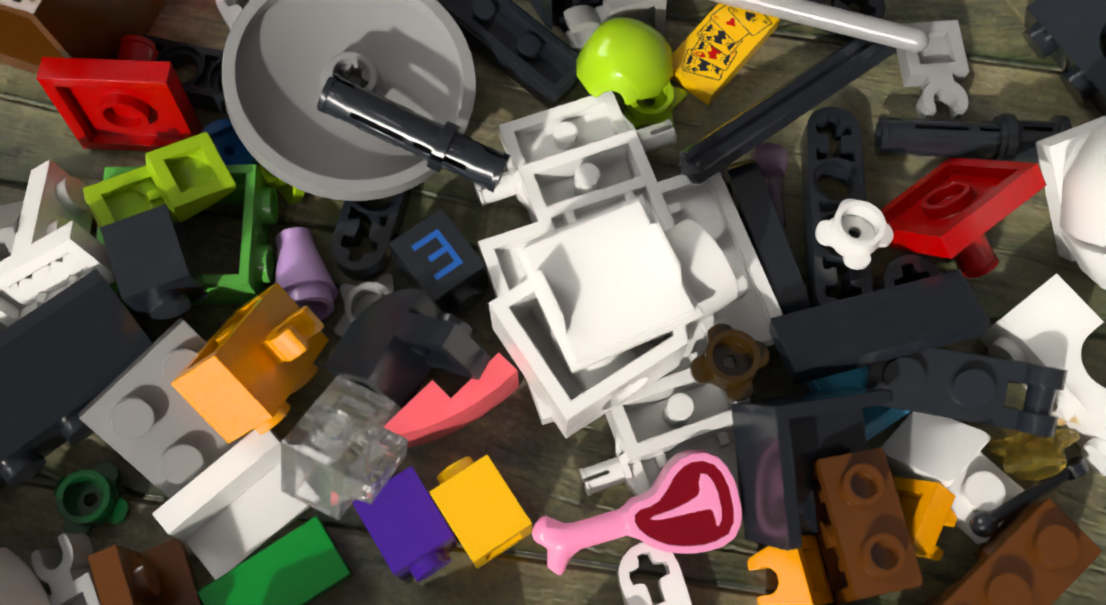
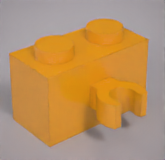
[171,283,329,444]

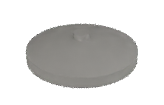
[222,0,476,201]

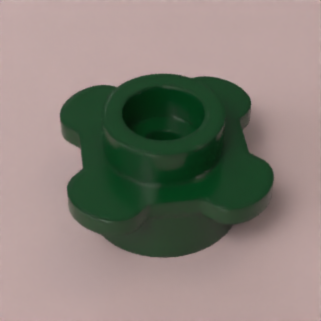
[53,462,130,536]

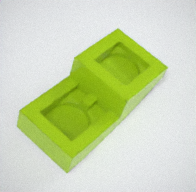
[83,131,236,230]

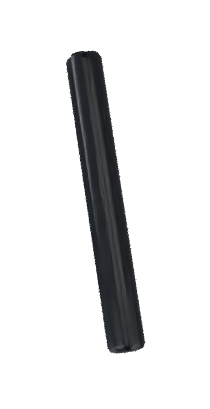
[678,38,896,184]

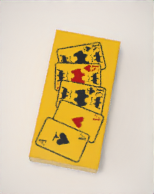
[671,3,780,106]

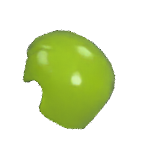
[577,17,673,105]

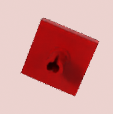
[36,35,203,152]
[880,158,1047,278]

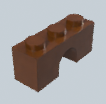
[922,498,1103,605]

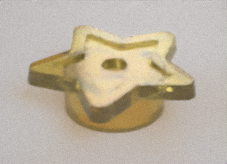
[989,428,1080,480]

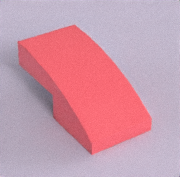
[383,353,519,449]

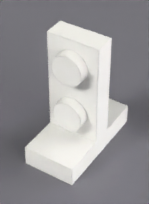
[0,159,116,327]

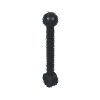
[970,456,1089,538]

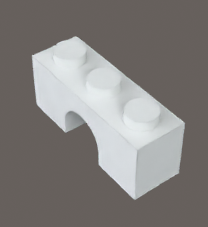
[978,273,1106,477]

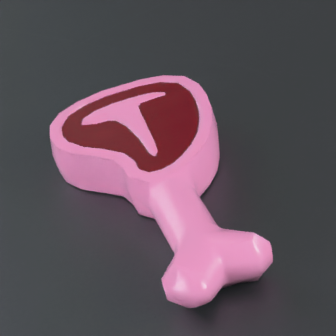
[532,449,742,575]

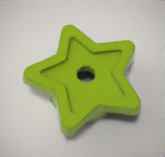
[613,81,687,130]

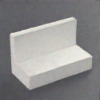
[152,429,326,580]

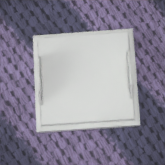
[514,194,704,374]

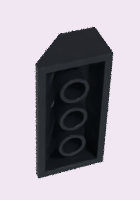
[0,269,153,489]

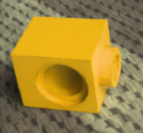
[429,455,533,569]

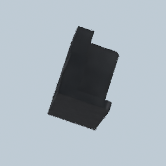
[731,387,893,551]

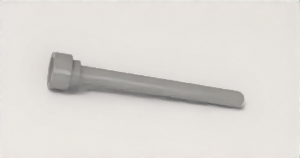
[667,0,929,53]

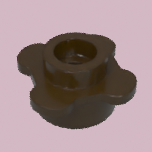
[690,323,770,402]

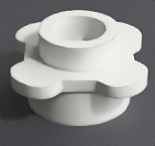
[815,199,893,270]

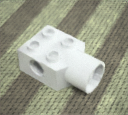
[489,219,738,438]

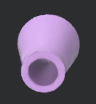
[275,227,338,320]

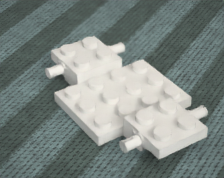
[474,91,786,499]

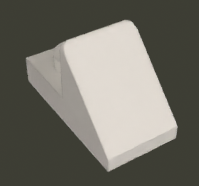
[880,411,1024,544]

